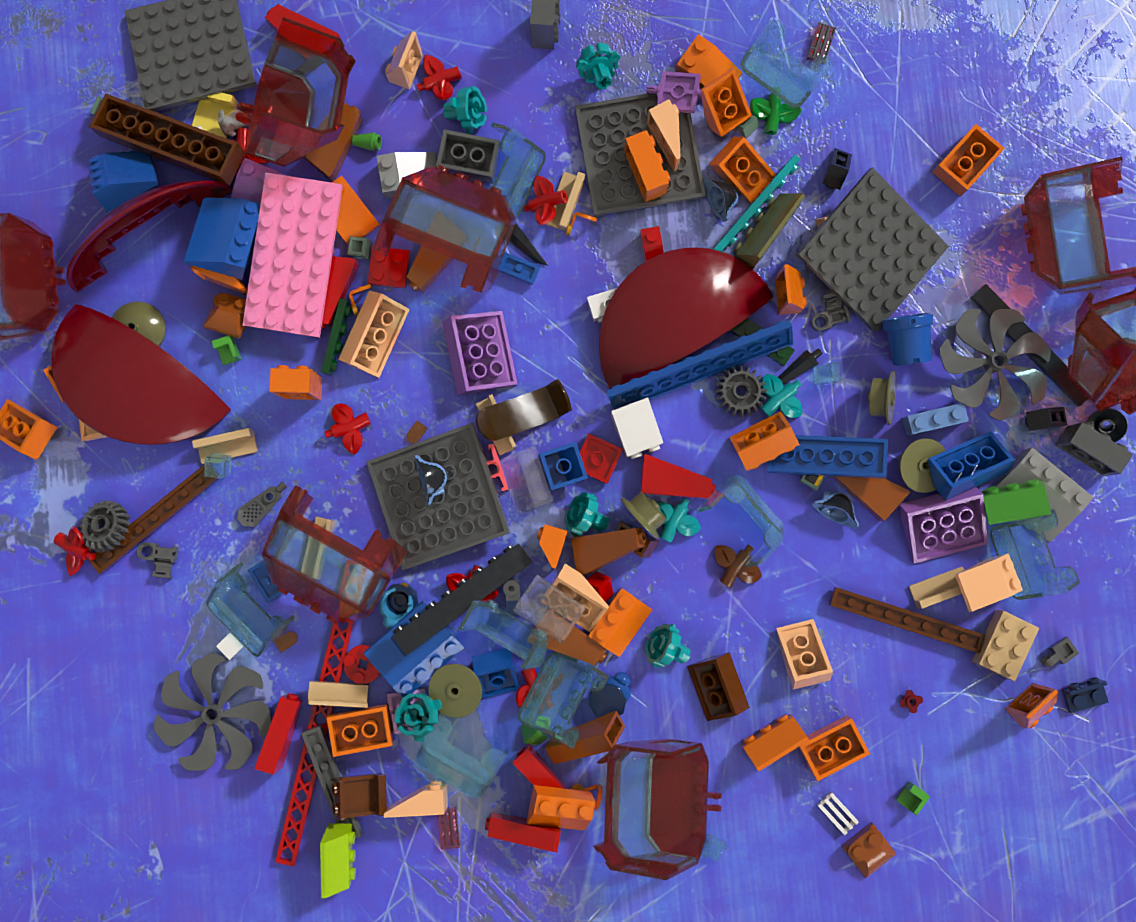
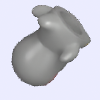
[217,109,249,137]

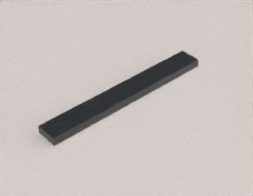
[971,284,1094,407]

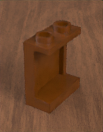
[332,773,387,821]

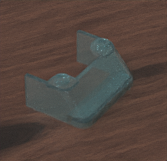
[460,123,546,219]
[697,475,784,567]
[206,562,295,657]
[458,599,549,669]

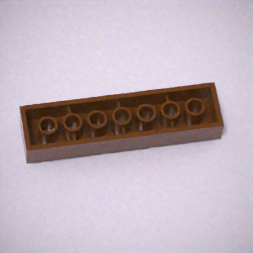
[89,93,246,186]

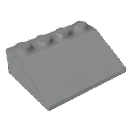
[995,448,1094,542]

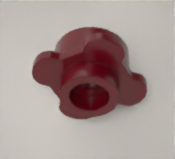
[900,690,923,713]

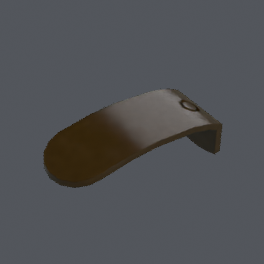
[475,379,572,441]

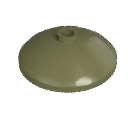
[111,301,166,347]

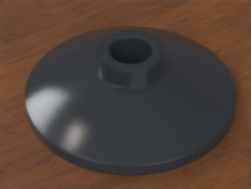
[1086,408,1128,442]

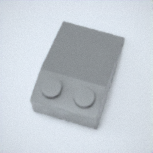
[376,152,441,199]

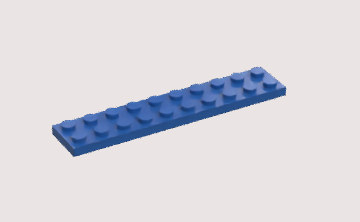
[606,320,793,410]

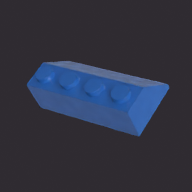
[928,431,1015,501]

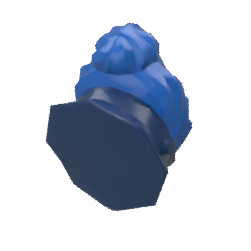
[589,672,631,717]

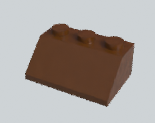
[687,652,750,721]

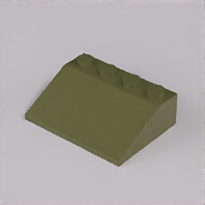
[734,193,806,269]

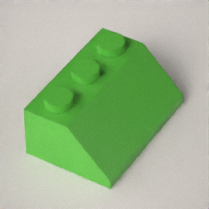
[982,479,1051,525]

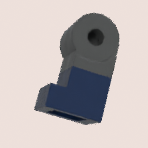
[501,580,521,616]

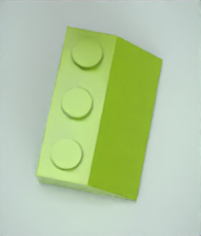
[320,823,356,898]

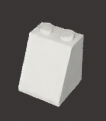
[610,398,663,459]

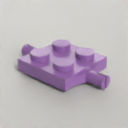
[646,71,702,113]

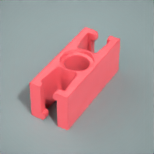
[482,444,509,494]

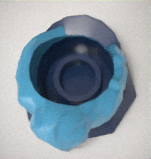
[379,582,418,629]

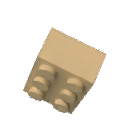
[972,610,1039,681]

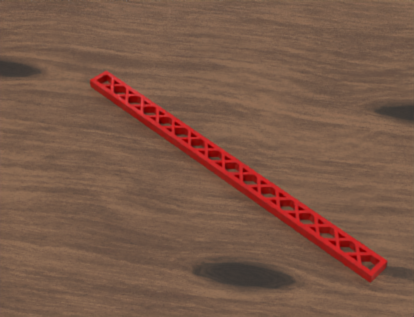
[275,556,369,867]

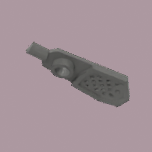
[237,481,287,527]

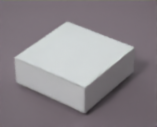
[216,632,245,660]

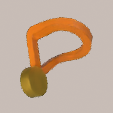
[565,212,597,236]
[349,284,371,317]
[571,784,603,810]

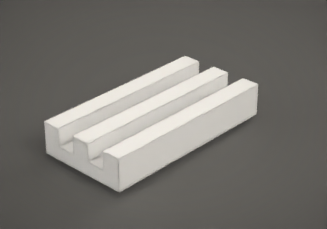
[817,792,859,835]

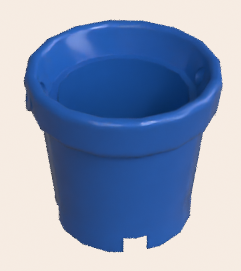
[882,313,933,366]

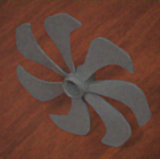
[939,309,1051,421]
[154,653,272,771]

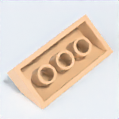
[338,290,410,378]

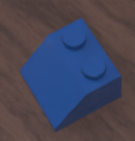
[538,442,588,492]
[472,647,520,699]

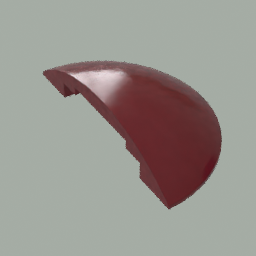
[66,180,233,293]
[599,247,774,389]
[51,304,231,445]

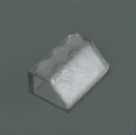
[500,446,553,514]
[513,575,586,644]

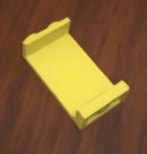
[192,92,238,139]

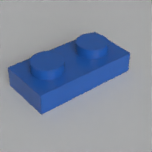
[498,252,540,285]
[247,560,285,603]

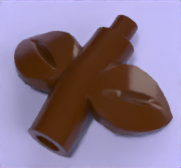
[715,544,762,588]

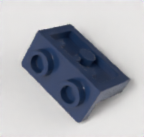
[1061,677,1109,713]

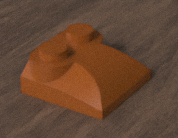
[203,293,247,339]
[841,822,896,878]

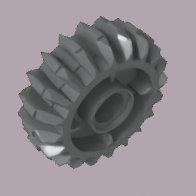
[714,365,767,417]
[77,500,131,552]

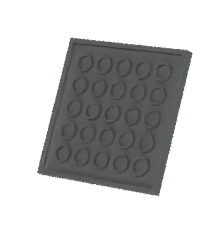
[125,0,257,112]
[575,93,706,217]
[796,167,949,332]
[366,423,511,571]

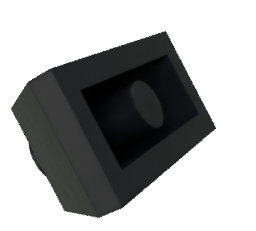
[822,148,852,190]
[1025,407,1068,431]

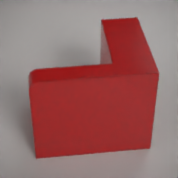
[586,571,613,602]

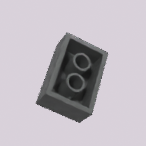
[530,0,561,50]
[436,129,501,184]
[1055,422,1133,476]

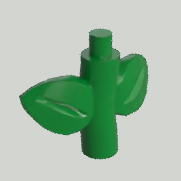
[750,88,802,135]

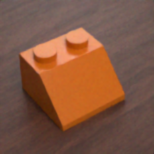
[537,524,568,569]

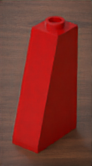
[265,4,343,69]
[321,256,359,330]
[640,454,715,499]
[255,693,304,775]
[512,744,568,789]
[485,813,561,853]

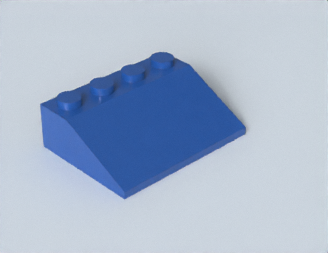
[88,151,158,212]
[183,198,261,280]
[363,600,464,697]

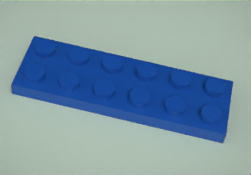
[767,435,888,479]

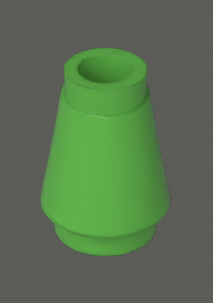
[352,132,382,152]

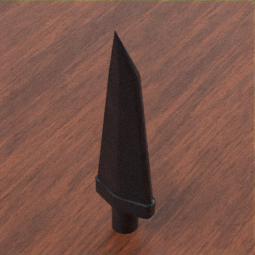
[499,218,548,266]
[778,348,823,385]

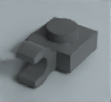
[1040,637,1079,667]

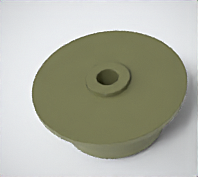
[868,371,896,425]
[898,438,946,493]
[621,491,667,539]
[428,664,482,718]

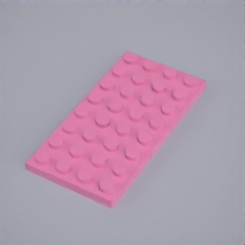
[243,173,343,338]

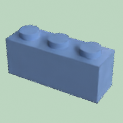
[902,403,969,437]

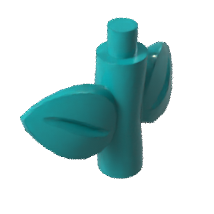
[761,374,802,418]
[656,497,701,543]

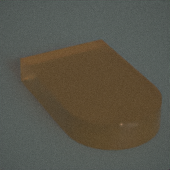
[407,421,428,443]
[274,631,298,653]

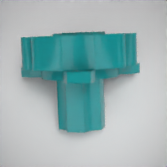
[576,43,621,89]
[443,86,487,134]
[564,492,609,537]
[645,623,691,668]
[394,693,443,742]

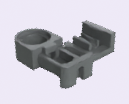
[810,292,851,332]
[137,542,179,579]

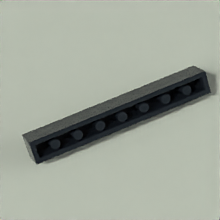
[391,543,532,657]

